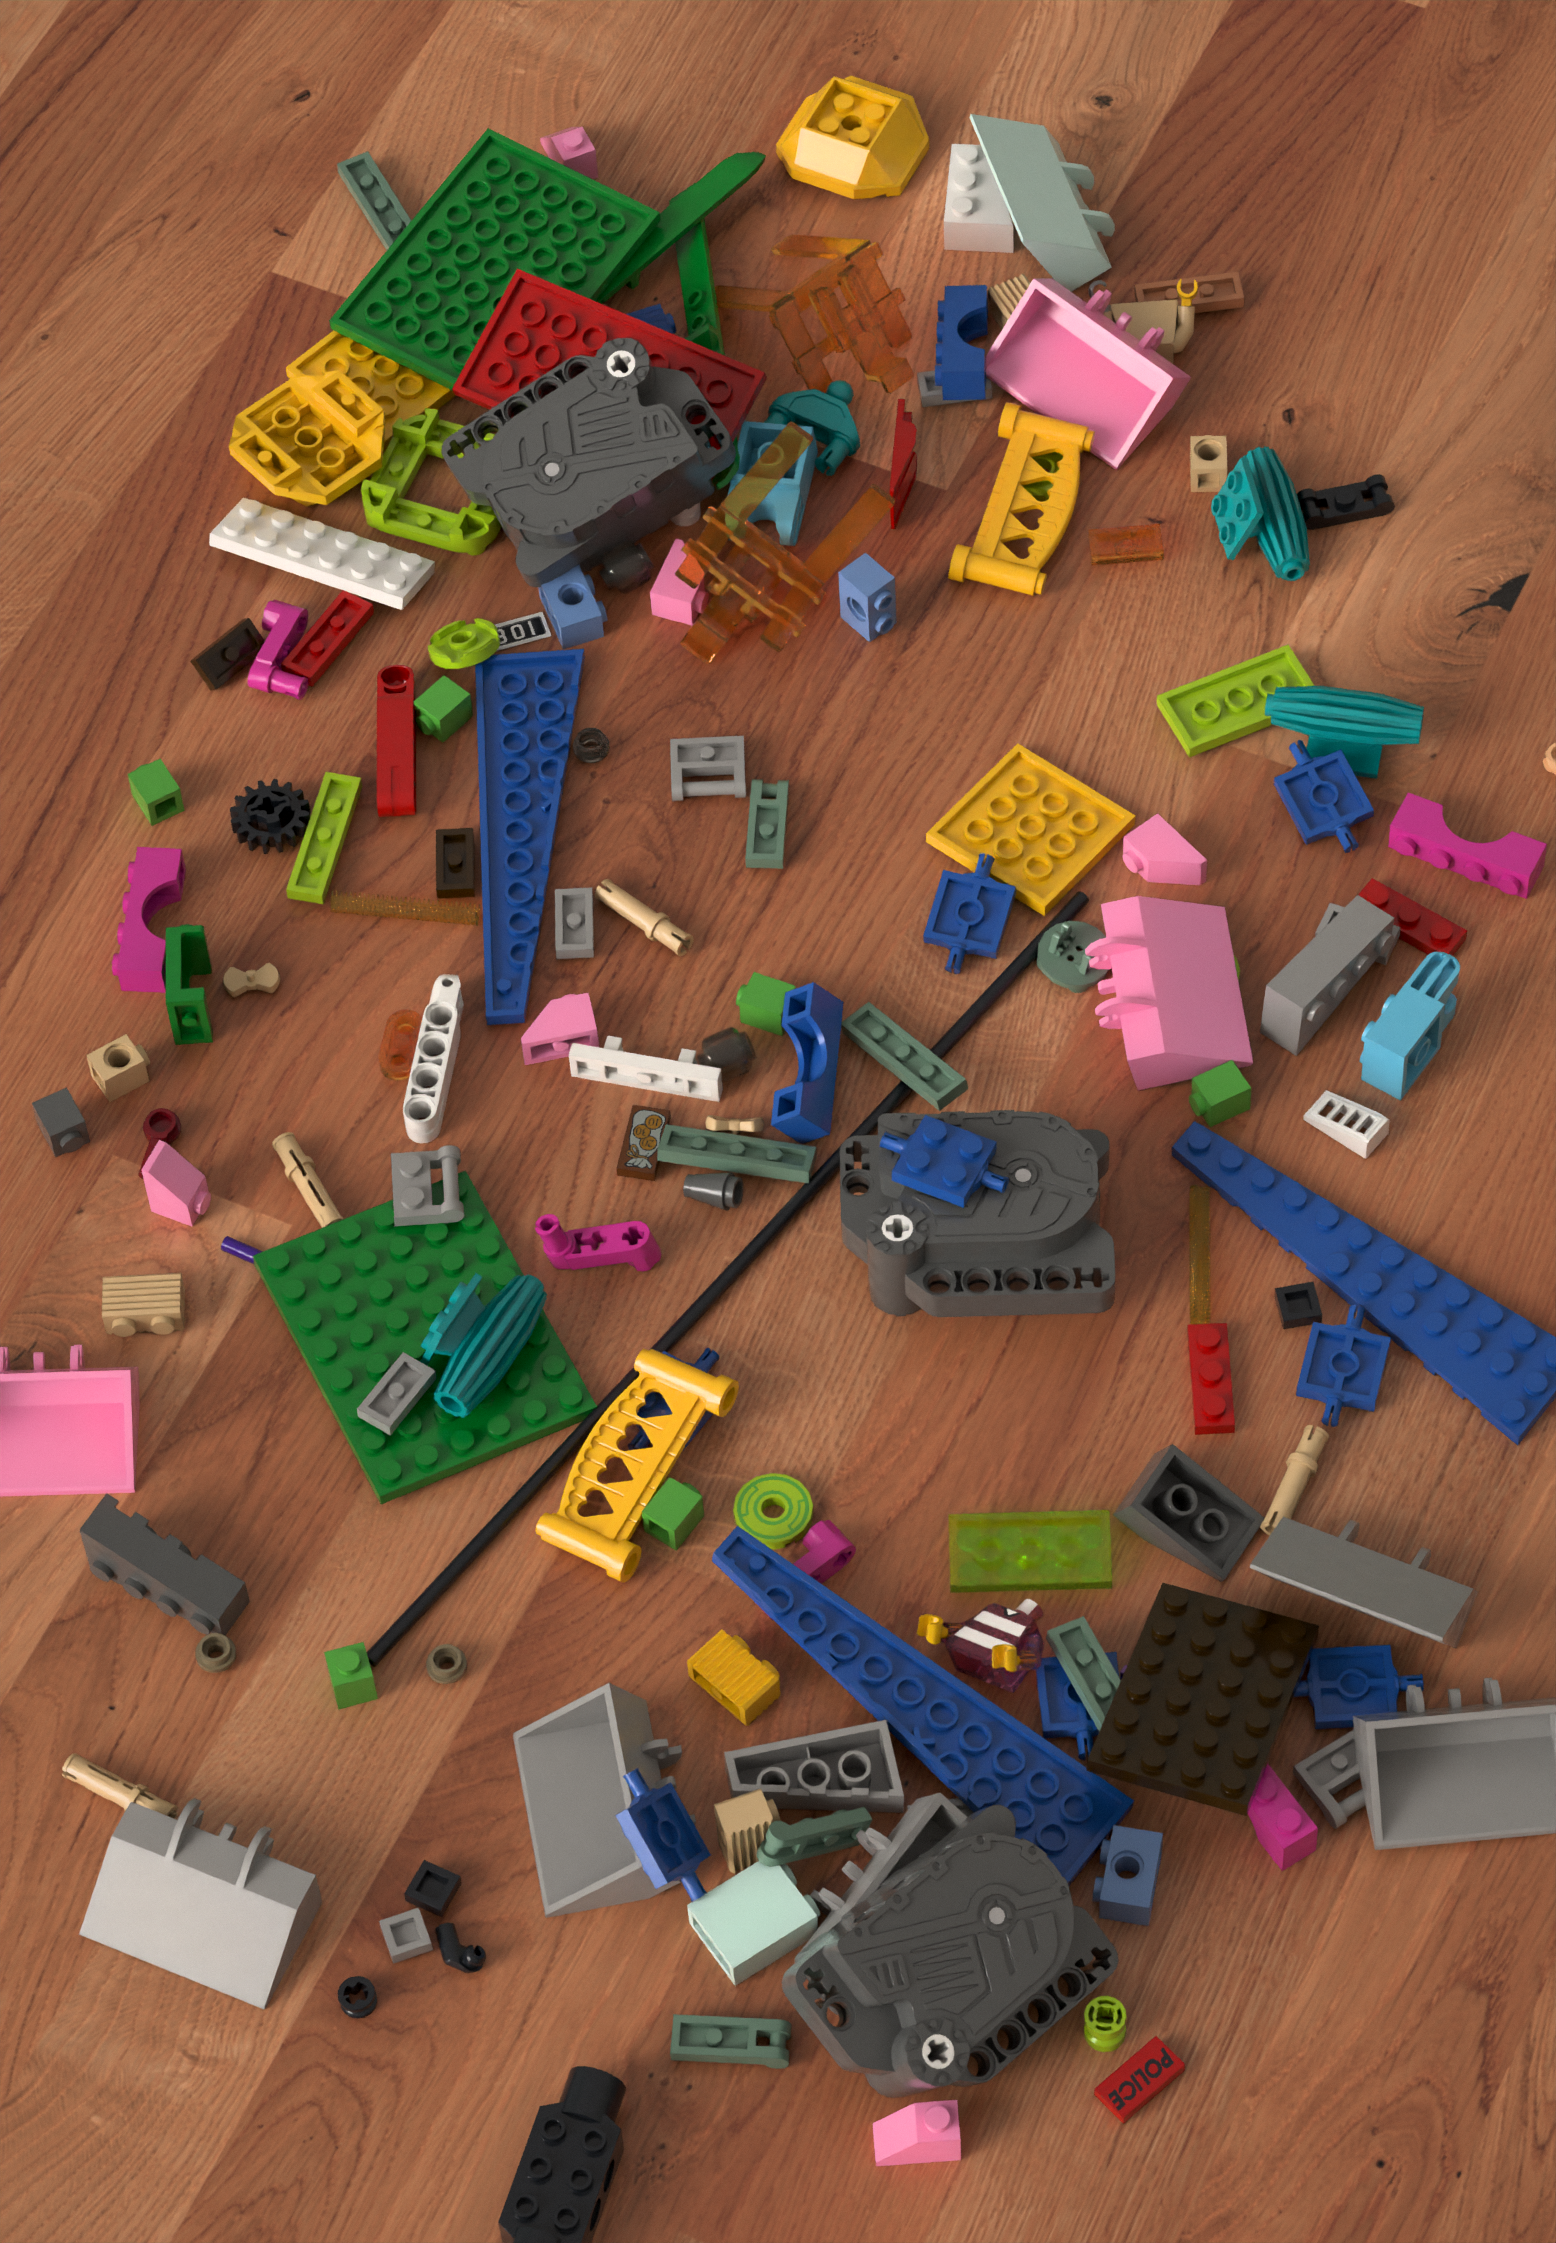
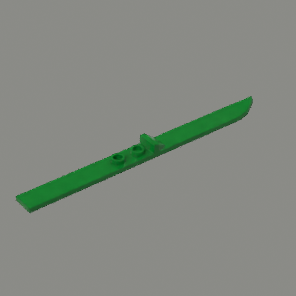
[479,152,766,407]
[669,183,740,490]

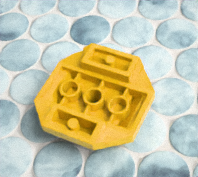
[776,76,929,199]
[229,370,386,507]

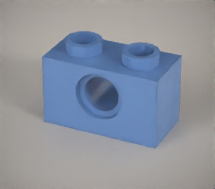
[838,553,897,642]
[538,564,608,650]
[1092,1825,1163,1926]

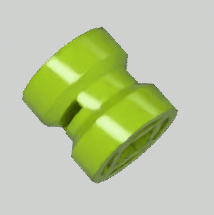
[1084,1996,1126,2052]

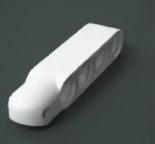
[403,974,464,1144]

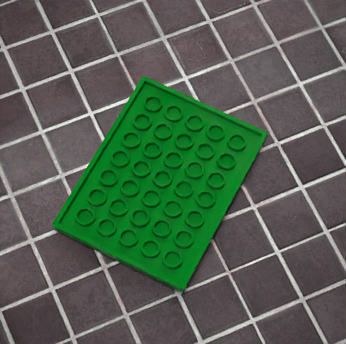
[329,128,661,390]
[253,1170,597,1505]

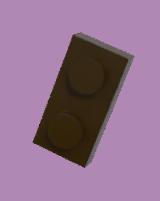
[190,618,265,690]
[436,828,475,899]

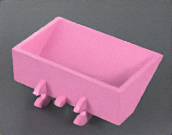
[985,278,1191,471]
[1085,896,1253,1091]
[0,1345,140,1497]

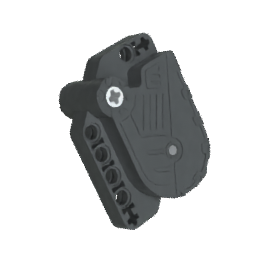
[441,338,736,587]
[840,1110,1116,1317]
[782,1805,1118,2098]

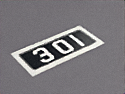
[495,612,551,651]

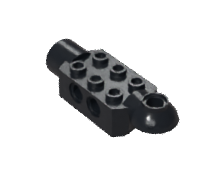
[498,2066,626,2243]

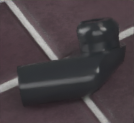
[435,1923,486,1974]

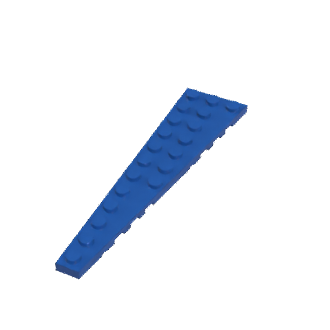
[1172,1121,1556,1446]

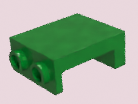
[166,924,213,1045]

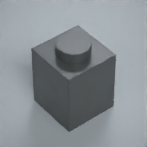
[32,1087,90,1157]

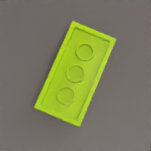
[1157,645,1315,758]

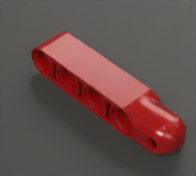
[377,664,417,817]

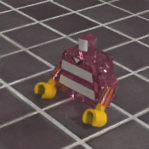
[917,1599,1045,1693]

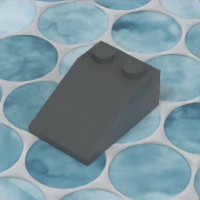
[1113,1444,1265,1582]

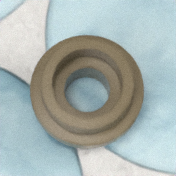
[195,1633,236,1673]
[426,1644,467,1684]

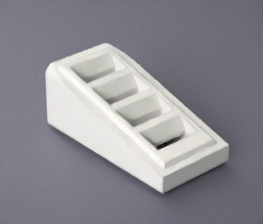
[1303,1090,1390,1159]

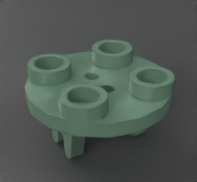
[1037,921,1109,993]

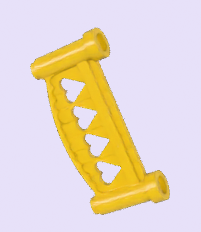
[948,402,1095,596]
[536,1349,739,1583]

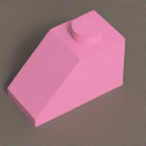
[540,127,598,179]
[650,539,709,626]
[1123,813,1207,885]
[521,993,599,1065]
[141,1140,211,1226]
[873,2100,961,2166]

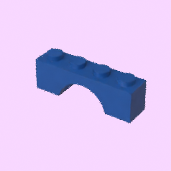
[935,285,988,400]
[771,982,844,1144]

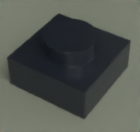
[1274,1282,1322,1329]
[404,1860,462,1917]

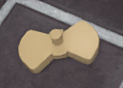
[223,963,280,997]
[706,1115,764,1135]

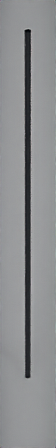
[367,891,1089,1667]

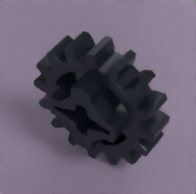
[230,779,311,854]

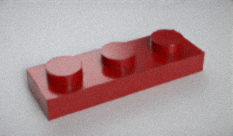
[281,590,374,687]
[1358,878,1467,956]
[1187,1323,1235,1435]

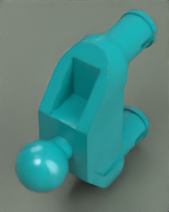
[764,380,860,476]

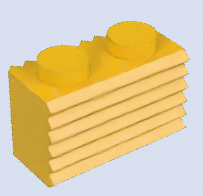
[687,1629,781,1726]

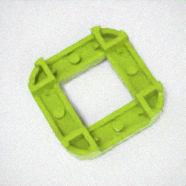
[361,408,502,555]

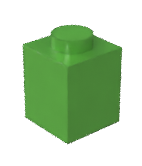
[413,675,473,742]
[128,759,185,826]
[736,972,796,1036]
[1189,1060,1251,1127]
[642,1477,704,1551]
[324,1642,378,1710]

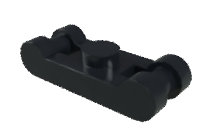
[1297,474,1395,530]

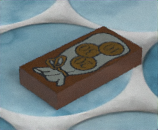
[616,1105,671,1181]

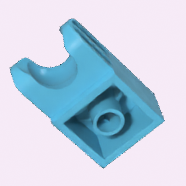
[722,421,818,546]
[1360,952,1460,1101]

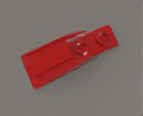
[890,399,917,529]

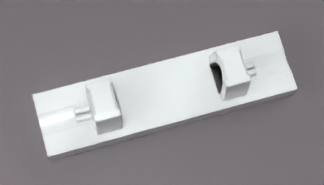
[569,1036,723,1102]

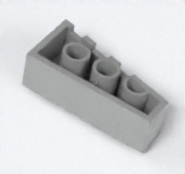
[1260,895,1394,1056]
[724,1720,904,1813]

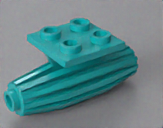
[1211,446,1310,581]
[1265,686,1424,779]
[420,1273,547,1418]

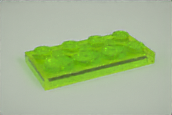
[948,1510,1112,1593]

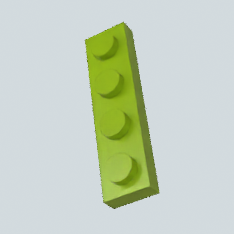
[286,772,363,904]

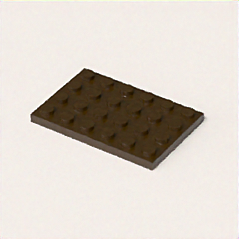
[1087,1583,1319,1816]

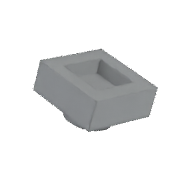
[379,1907,433,1964]

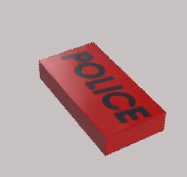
[1094,2036,1185,2124]

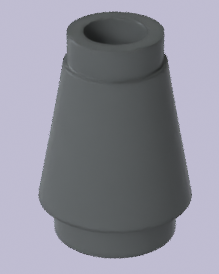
[683,1172,744,1211]

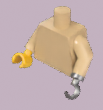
[1088,279,1198,364]

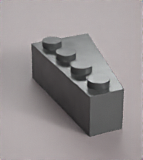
[80,1493,250,1636]

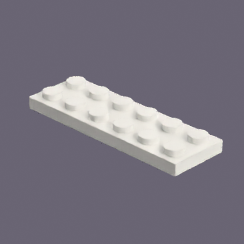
[209,498,435,610]

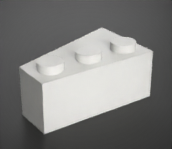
[944,144,1014,253]

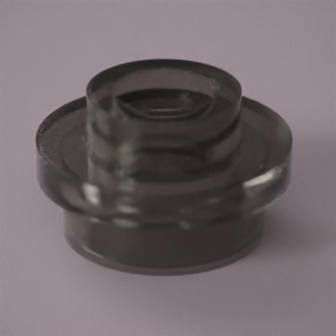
[573,728,610,763]

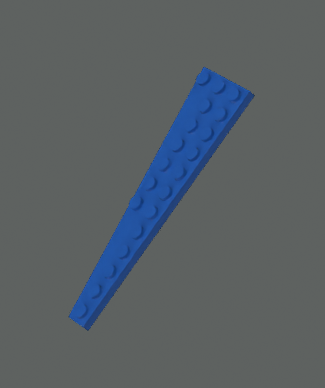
[475,649,585,1025]
[712,1526,1134,1886]

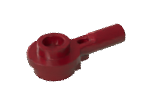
[138,1108,181,1179]

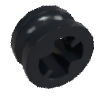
[337,1976,378,2019]

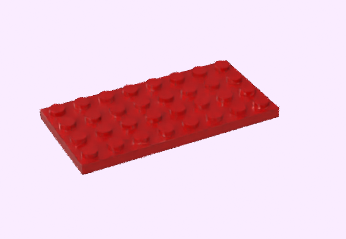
[452,268,767,480]

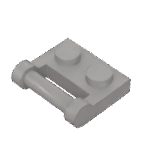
[670,736,746,801]
[391,1145,464,1226]
[1293,1729,1366,1829]

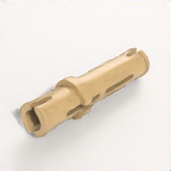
[594,879,694,956]
[272,1132,344,1228]
[1260,1425,1329,1536]
[62,1753,178,1819]

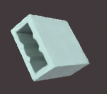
[687,1861,820,1986]

